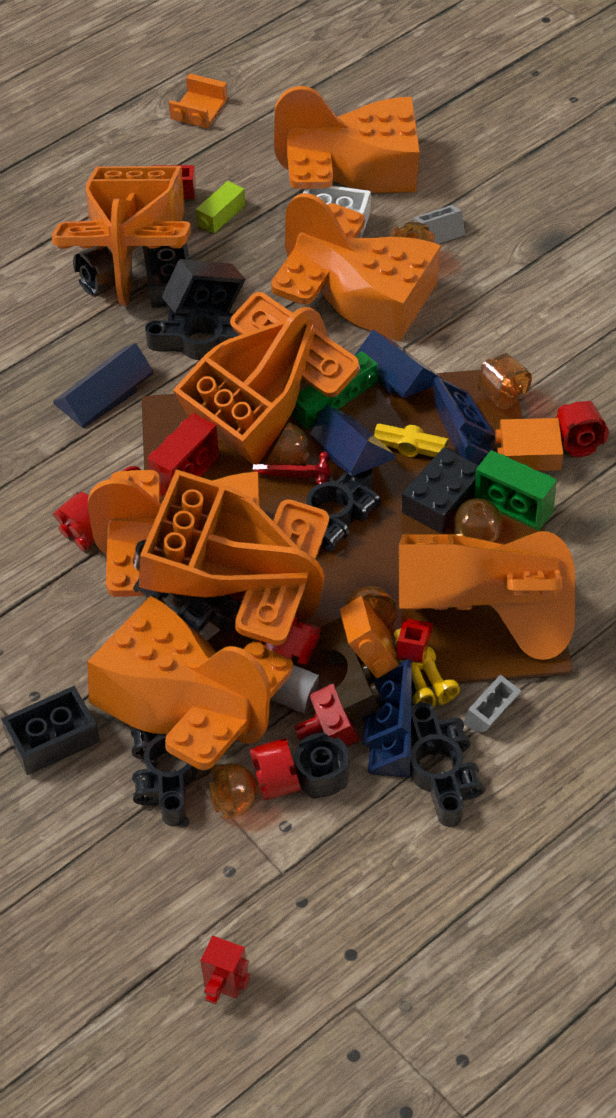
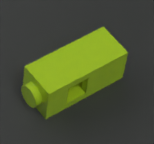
[196,181,246,234]

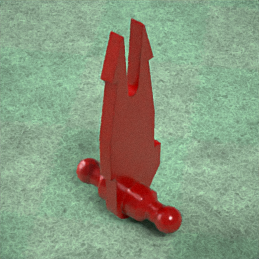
[253,451,331,484]

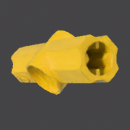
[374,423,449,457]

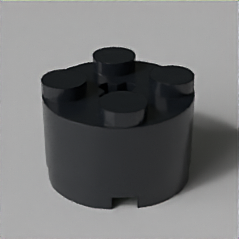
[73,246,116,295]
[294,733,349,799]

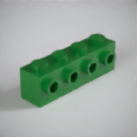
[291,351,378,429]

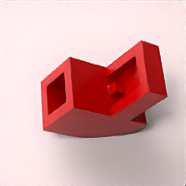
[397,618,433,664]

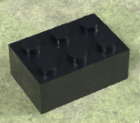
[142,243,190,308]
[162,259,246,315]
[401,447,479,534]
[1,686,100,775]

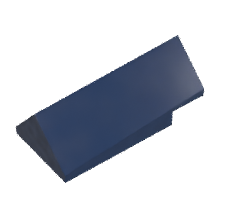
[354,330,443,398]
[53,343,154,428]
[434,376,495,465]
[310,404,396,476]
[363,659,412,778]

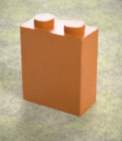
[495,418,563,471]
[340,596,399,679]

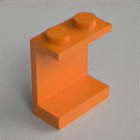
[169,73,228,128]

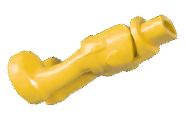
[394,629,460,708]

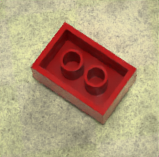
[148,413,220,497]

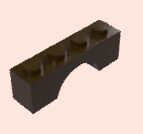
[317,617,381,723]

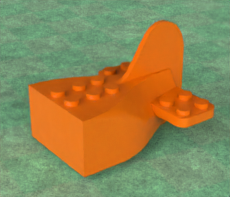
[274,86,420,193]
[52,166,191,306]
[271,193,441,342]
[173,292,360,465]
[139,469,329,646]
[88,470,261,597]
[399,531,575,660]
[87,596,293,770]

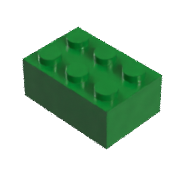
[474,450,557,531]

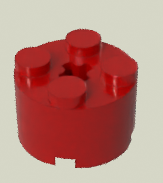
[556,401,609,457]
[53,492,95,551]
[259,616,321,665]
[249,738,301,801]

